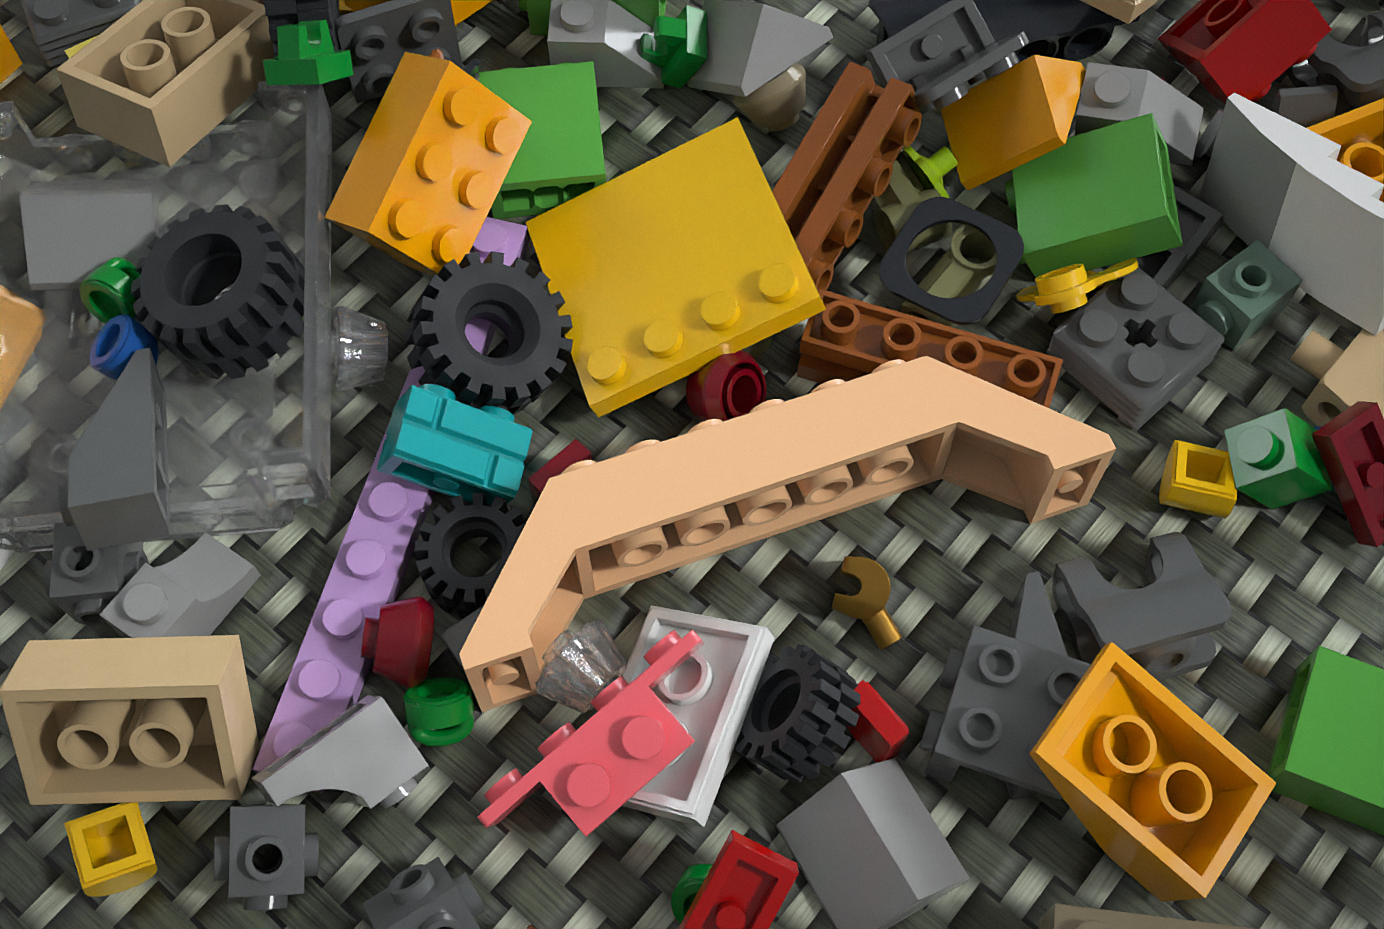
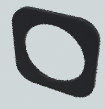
[879,197,1024,325]

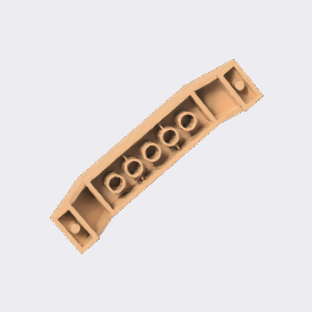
[459,356,1116,713]

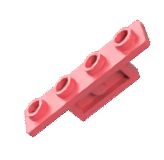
[477,630,704,837]

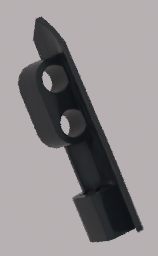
[868,0,1141,66]

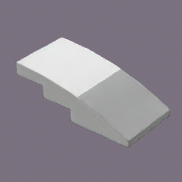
[1200,93,1384,336]

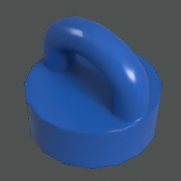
[90,314,159,380]

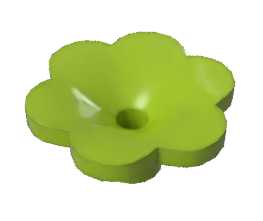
[902,146,958,198]

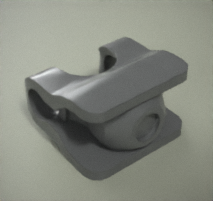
[1287,10,1384,117]
[1052,532,1232,681]

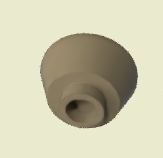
[731,62,806,132]

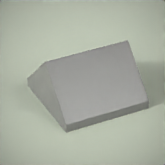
[686,0,833,97]
[19,179,160,290]
[776,758,970,929]

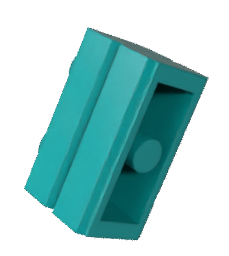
[377,384,533,504]

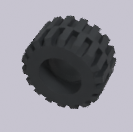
[131,204,313,379]

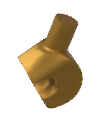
[832,556,903,650]

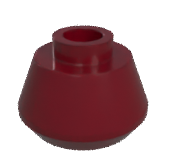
[686,350,766,422]
[360,596,434,688]

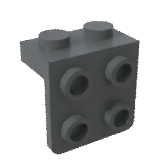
[334,0,463,103]
[865,0,1029,115]
[919,625,1091,800]

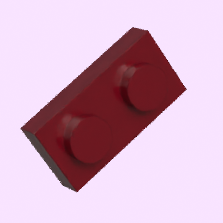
[1311,401,1384,547]

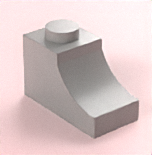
[100,532,261,638]
[251,695,429,809]

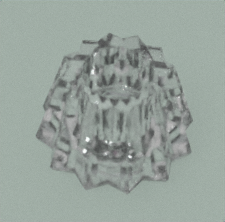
[319,306,388,392]
[535,619,627,714]

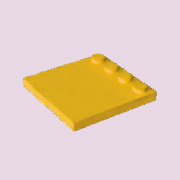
[526,117,826,418]

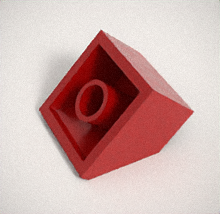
[1158,0,1332,104]

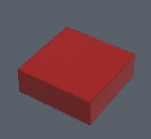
[846,680,909,763]

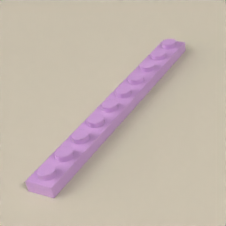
[252,217,530,794]

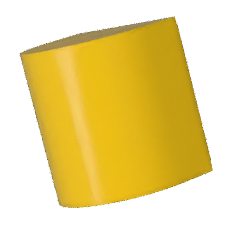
[1159,440,1237,519]
[64,802,157,897]

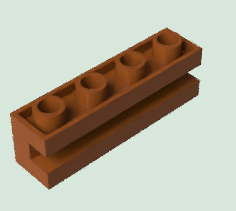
[772,61,922,291]
[797,289,1063,408]

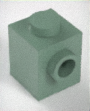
[1190,239,1303,351]

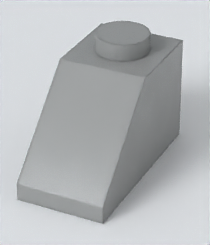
[547,0,664,89]
[1075,62,1204,166]

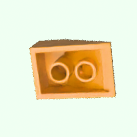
[1029,642,1276,902]

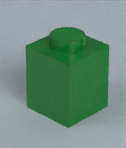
[1224,408,1333,509]

